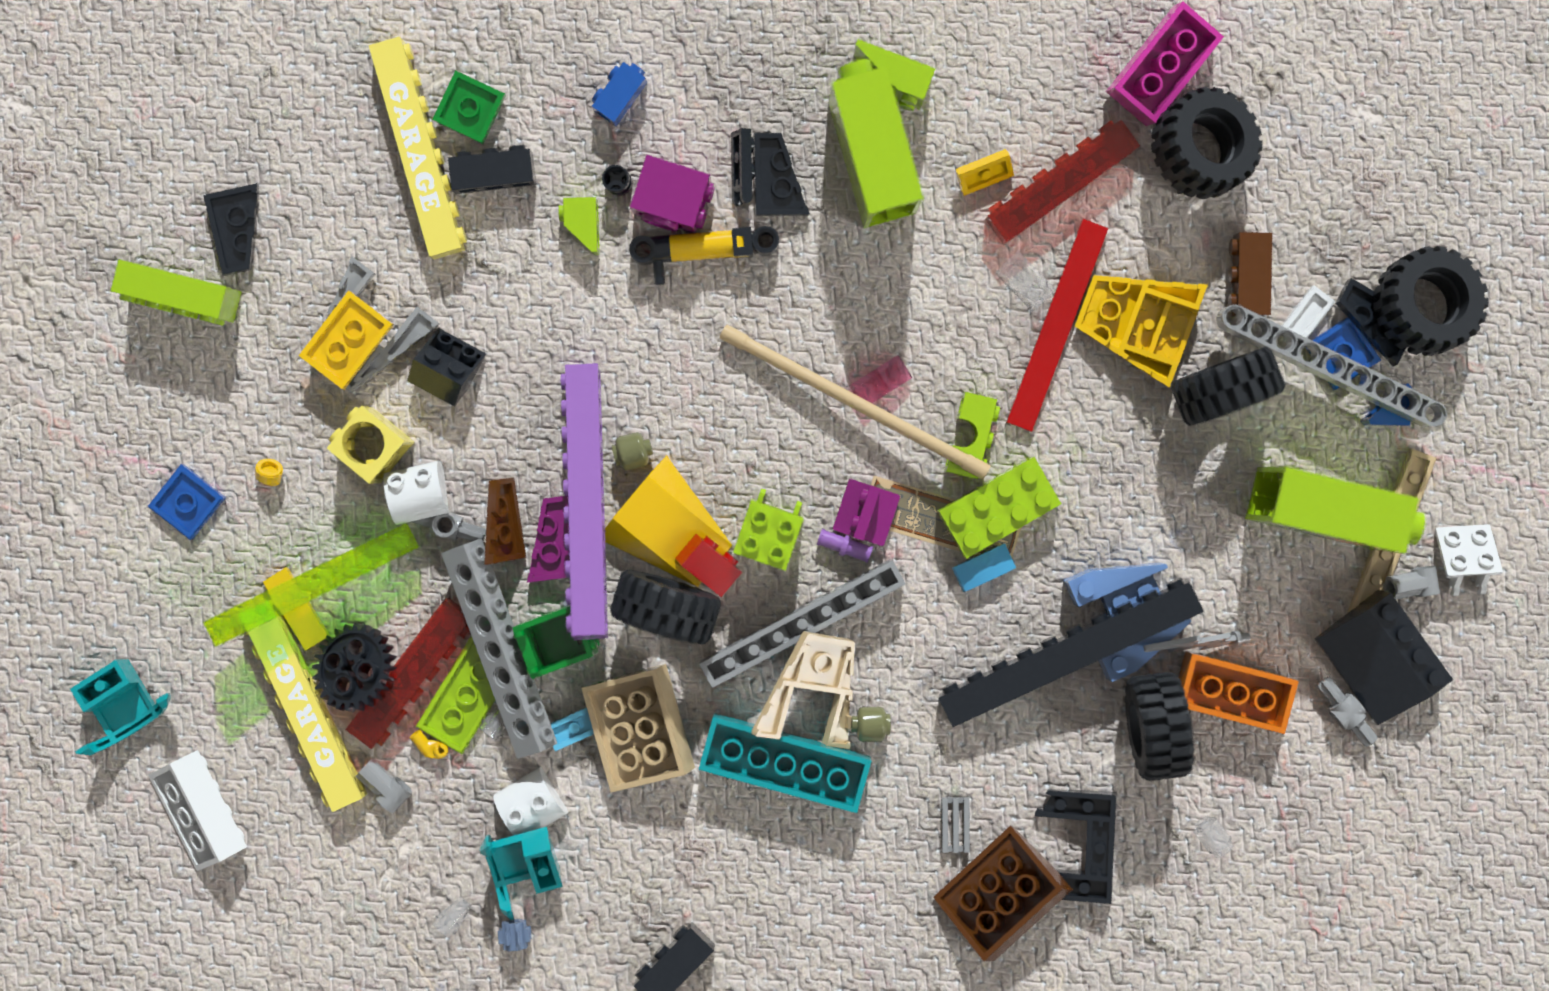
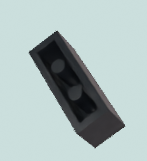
[448,145,537,194]
[634,922,715,991]

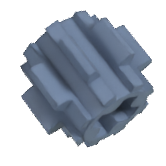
[497,919,532,951]

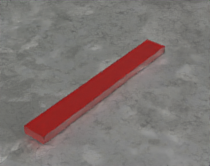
[1006,219,1109,432]

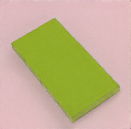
[416,635,496,754]

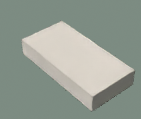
[1281,285,1335,338]

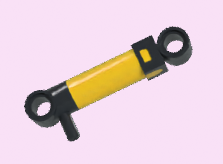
[629,226,779,285]

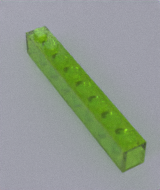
[203,523,420,647]

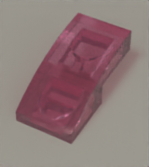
[849,355,913,403]

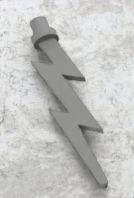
[1143,631,1251,653]

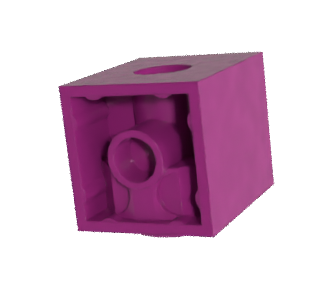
[630,154,715,233]

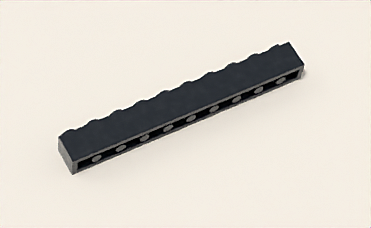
[939,577,1204,727]

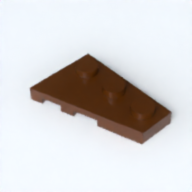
[484,477,526,565]

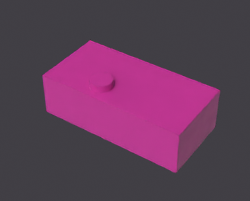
[1105,1,1224,126]

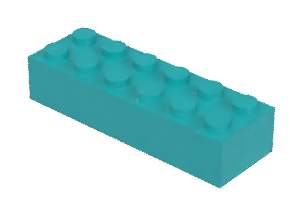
[698,713,872,813]

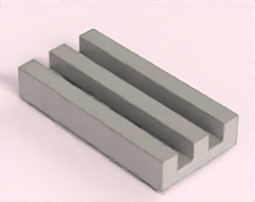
[942,797,970,853]

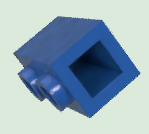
[592,62,647,127]

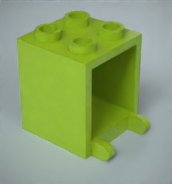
[733,488,804,571]

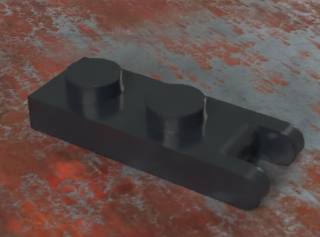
[731,128,755,206]

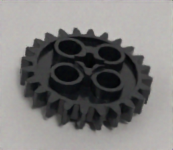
[312,623,397,713]

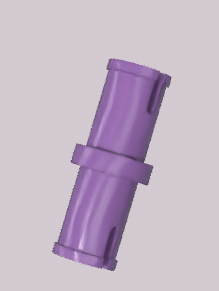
[817,528,873,563]

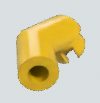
[409,729,448,759]

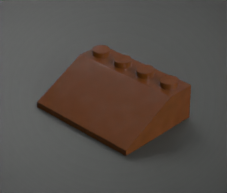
[933,825,1072,961]

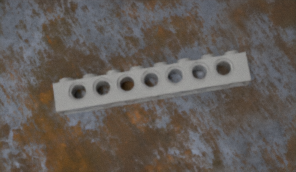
[441,538,558,759]
[699,559,906,688]

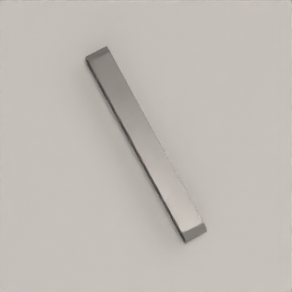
[1216,305,1447,427]

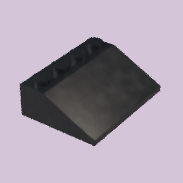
[1314,590,1453,725]

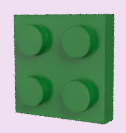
[432,70,506,144]

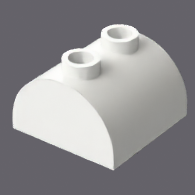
[383,461,449,525]
[493,766,568,836]

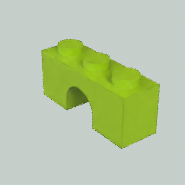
[944,392,1000,479]

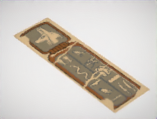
[871,475,1021,557]

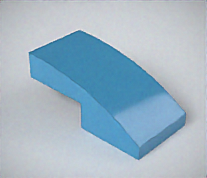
[952,543,1016,592]

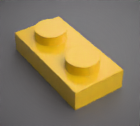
[955,149,1014,196]

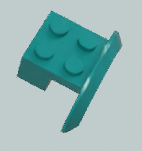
[70,659,171,755]
[480,827,563,920]

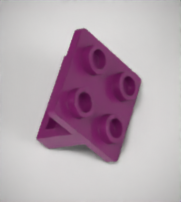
[833,479,900,546]

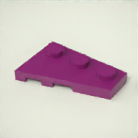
[527,496,570,583]

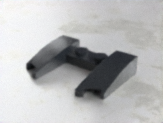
[1035,789,1117,904]

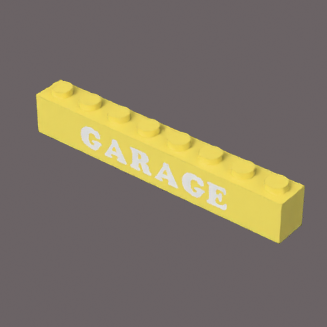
[368,36,467,260]
[240,600,368,812]

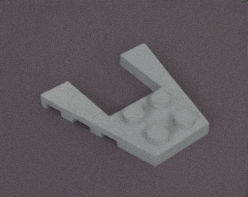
[326,257,440,393]

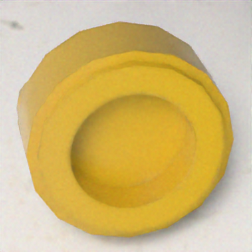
[254,459,283,486]

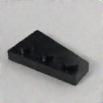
[753,133,810,216]

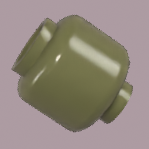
[612,432,653,471]
[851,706,891,742]

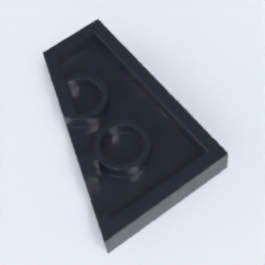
[203,183,259,276]
[1335,278,1406,367]

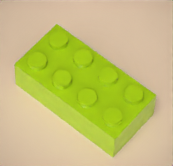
[110,259,241,326]
[937,457,1061,559]

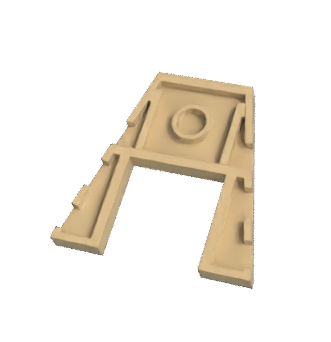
[751,631,855,749]

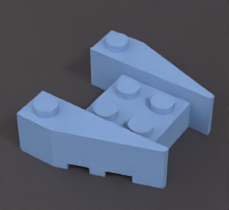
[1063,562,1192,682]

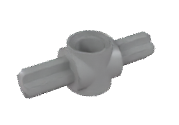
[411,512,486,541]
[1317,677,1378,747]

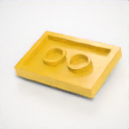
[299,290,394,390]

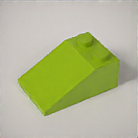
[853,39,936,111]

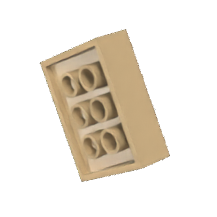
[581,664,695,792]

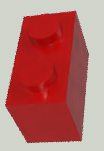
[675,534,742,597]

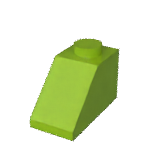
[558,197,600,255]

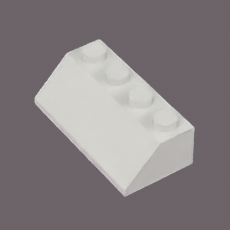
[148,750,247,871]

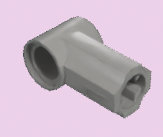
[1383,566,1440,600]
[355,758,412,813]

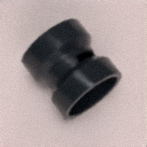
[602,165,633,196]

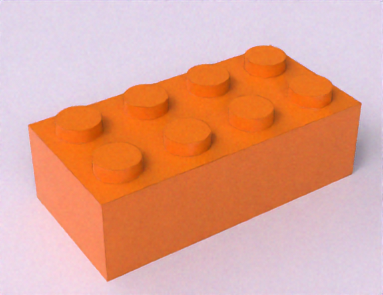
[1178,651,1299,734]

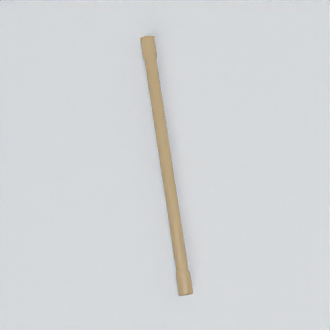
[719,324,991,480]

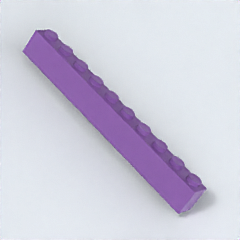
[560,363,608,640]

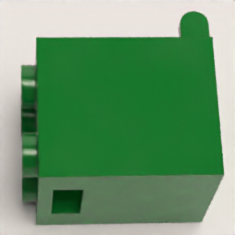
[512,605,601,679]

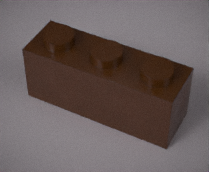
[1228,232,1273,317]

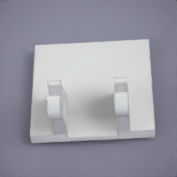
[1434,524,1503,596]

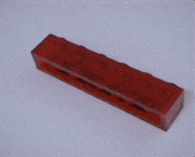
[985,119,1140,245]
[345,598,470,749]

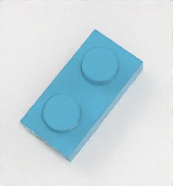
[550,707,594,751]

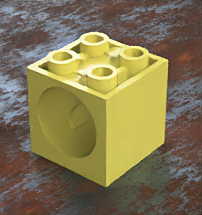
[326,406,414,484]

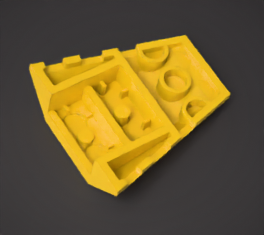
[1075,275,1208,388]
[605,456,732,587]

